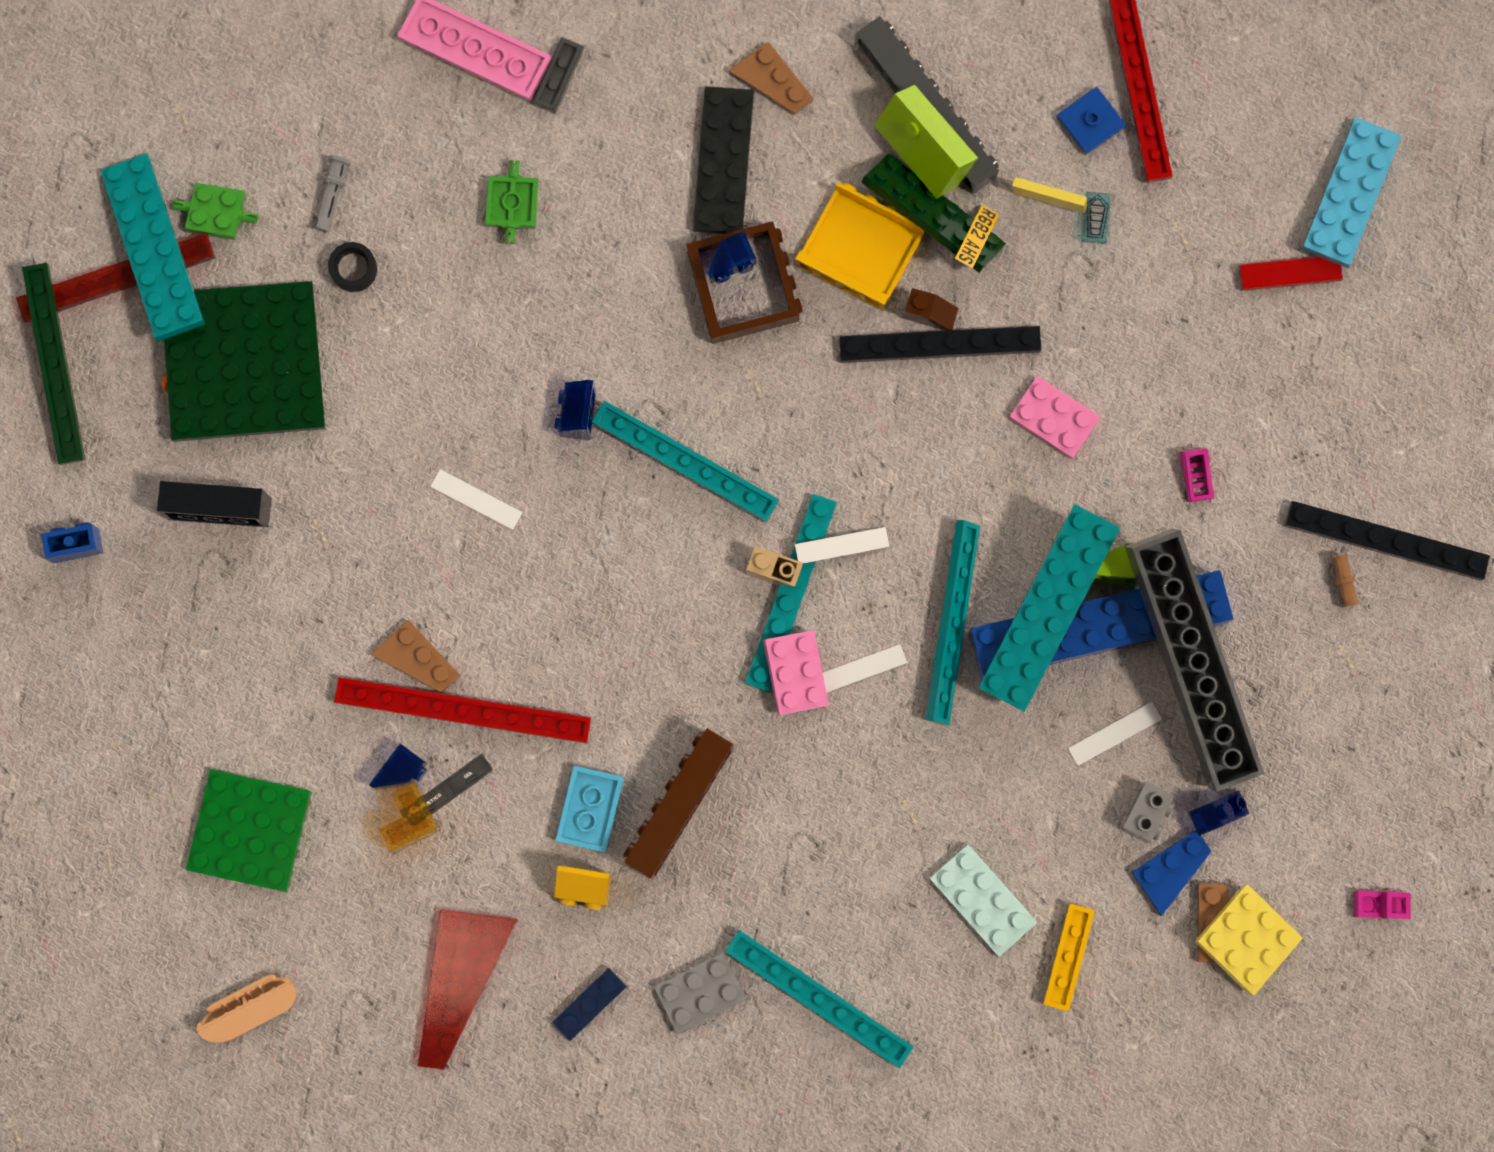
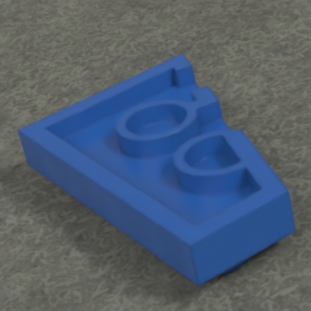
[1131,830,1211,916]

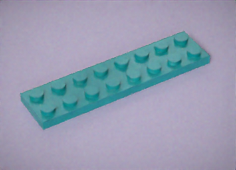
[100,153,205,342]
[978,504,1121,712]

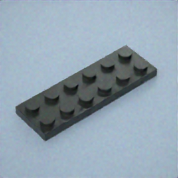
[693,86,754,234]

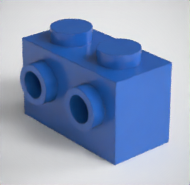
[41,522,103,563]

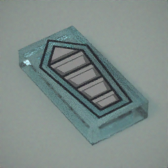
[1081,191,1111,244]

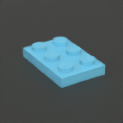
[555,765,624,853]

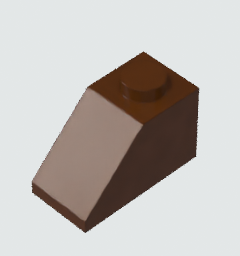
[903,288,958,331]

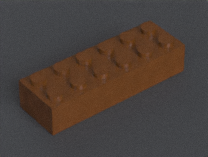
[623,728,734,880]

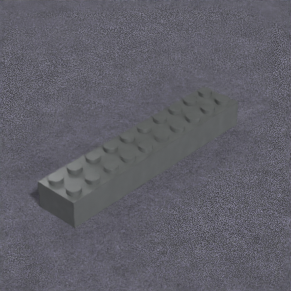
[1125,529,1265,792]

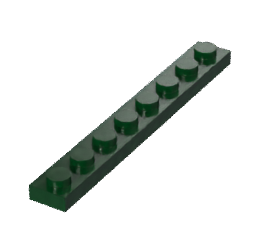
[22,262,86,465]

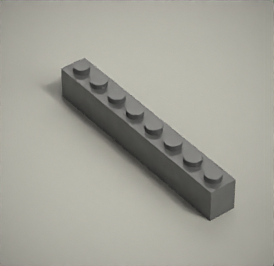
[855,16,999,194]

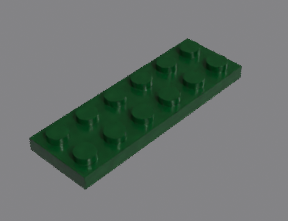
[861,154,1006,273]

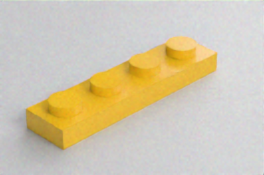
[1042,903,1095,1012]

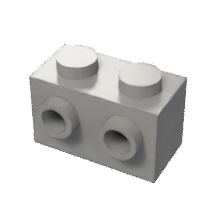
[1120,781,1175,843]

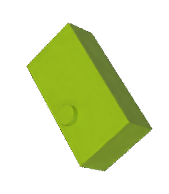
[874,85,978,199]

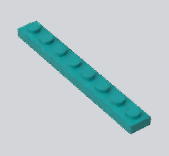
[592,401,779,523]
[745,494,837,693]
[925,520,980,725]
[725,930,914,1069]

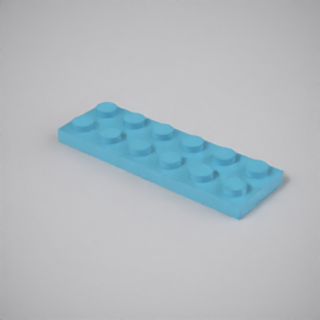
[1301,117,1402,268]

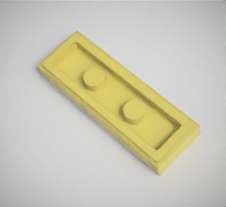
[1012,177,1087,214]

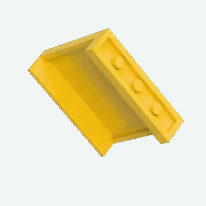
[795,182,925,311]

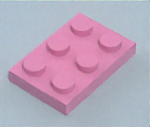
[1009,376,1100,460]
[763,630,829,715]

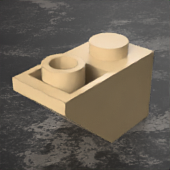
[746,546,803,587]

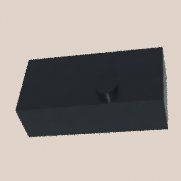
[157,481,272,528]

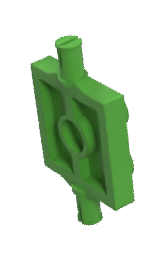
[485,160,539,245]
[173,183,259,240]

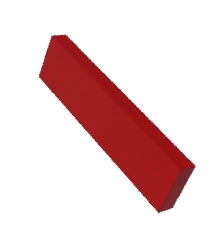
[1239,257,1343,291]

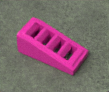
[1179,448,1214,502]

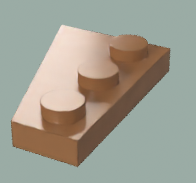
[729,42,813,115]
[371,620,461,693]
[1197,883,1230,963]

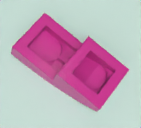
[1354,891,1411,919]

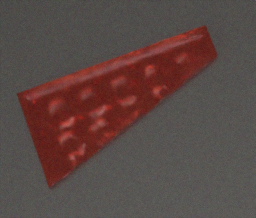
[418,909,518,1070]

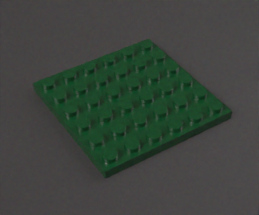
[164,281,326,442]

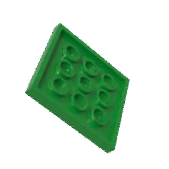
[186,769,312,893]

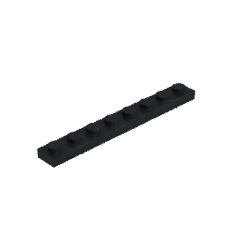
[839,326,1042,363]
[1284,501,1490,581]

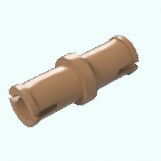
[1331,554,1359,608]

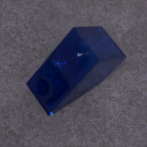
[707,231,757,284]
[1189,790,1250,836]

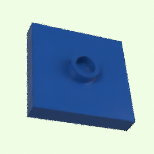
[1056,87,1126,155]

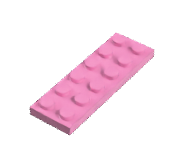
[397,0,552,101]

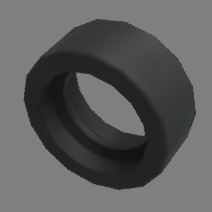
[328,242,378,292]

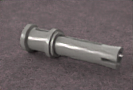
[313,155,351,233]

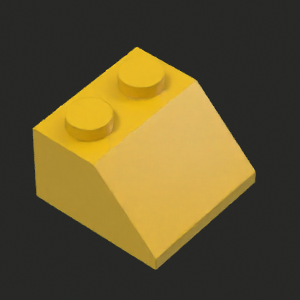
[554,866,612,911]

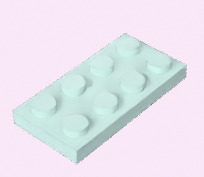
[929,844,1038,957]

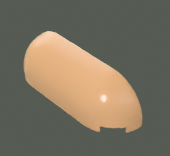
[197,974,296,1042]

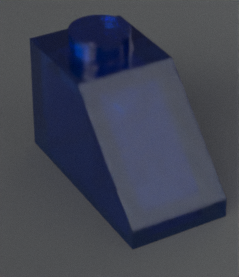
[369,744,428,790]

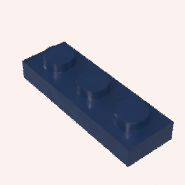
[552,968,627,1041]

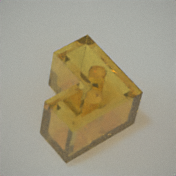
[379,782,441,854]

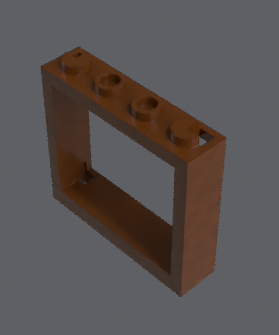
[686,221,803,344]

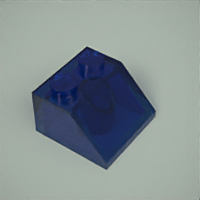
[555,380,597,440]

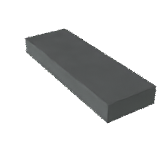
[532,37,584,114]

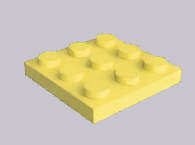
[1194,884,1303,996]

